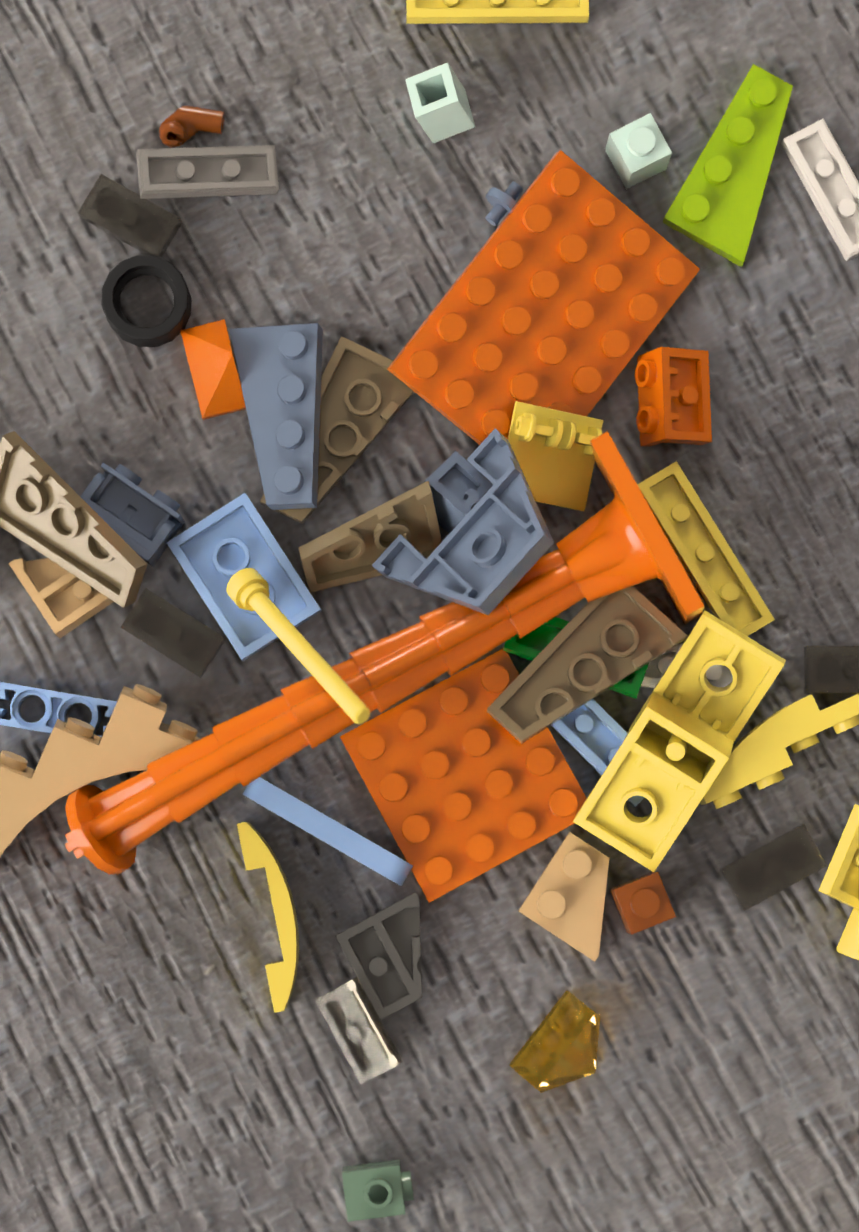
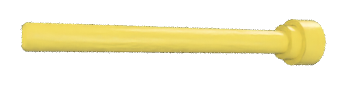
[226,568,371,724]

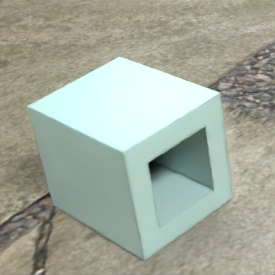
[405,62,475,143]
[605,113,672,189]

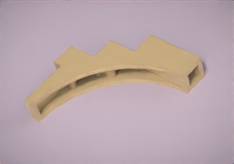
[0,684,201,857]

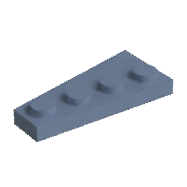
[229,323,323,510]

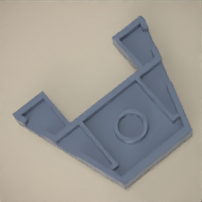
[372,428,554,615]

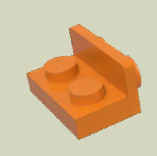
[635,347,712,447]

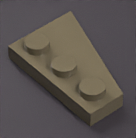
[298,481,442,593]

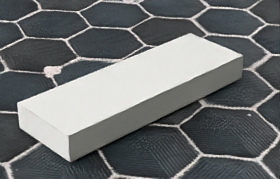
[781,119,859,262]

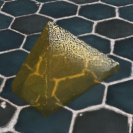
[509,990,600,1093]

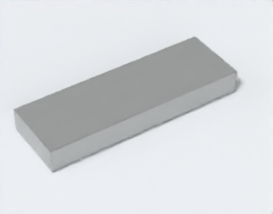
[136,145,279,199]

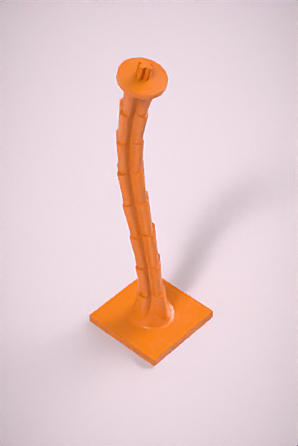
[65,431,704,875]

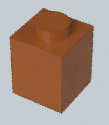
[609,872,676,935]

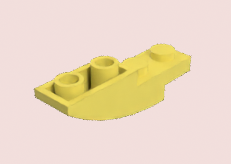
[700,693,859,809]

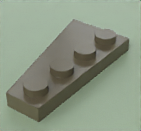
[260,336,414,524]
[0,431,147,608]
[487,586,688,744]

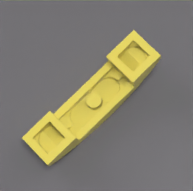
[237,822,299,1013]

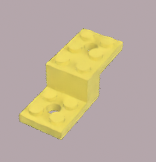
[573,610,786,872]

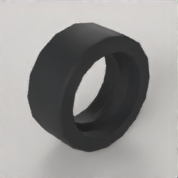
[101,255,192,347]

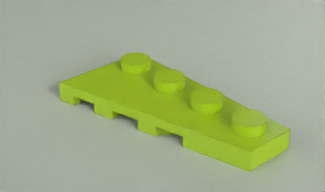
[662,64,793,267]

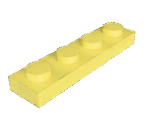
[406,0,589,24]
[637,461,775,636]

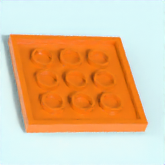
[339,648,587,903]

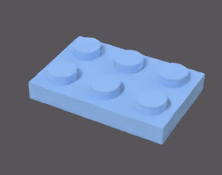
[166,493,321,661]

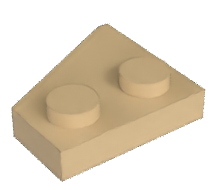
[8,558,114,638]
[518,832,609,962]

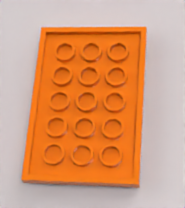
[387,150,700,445]

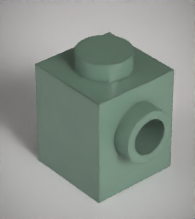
[342,1159,414,1222]

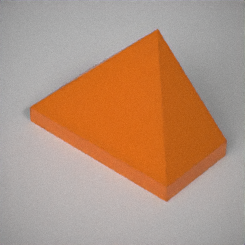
[180,319,246,420]

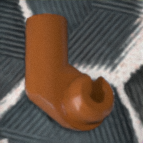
[159,106,225,147]

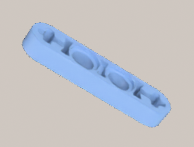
[0,682,117,737]
[243,777,413,886]

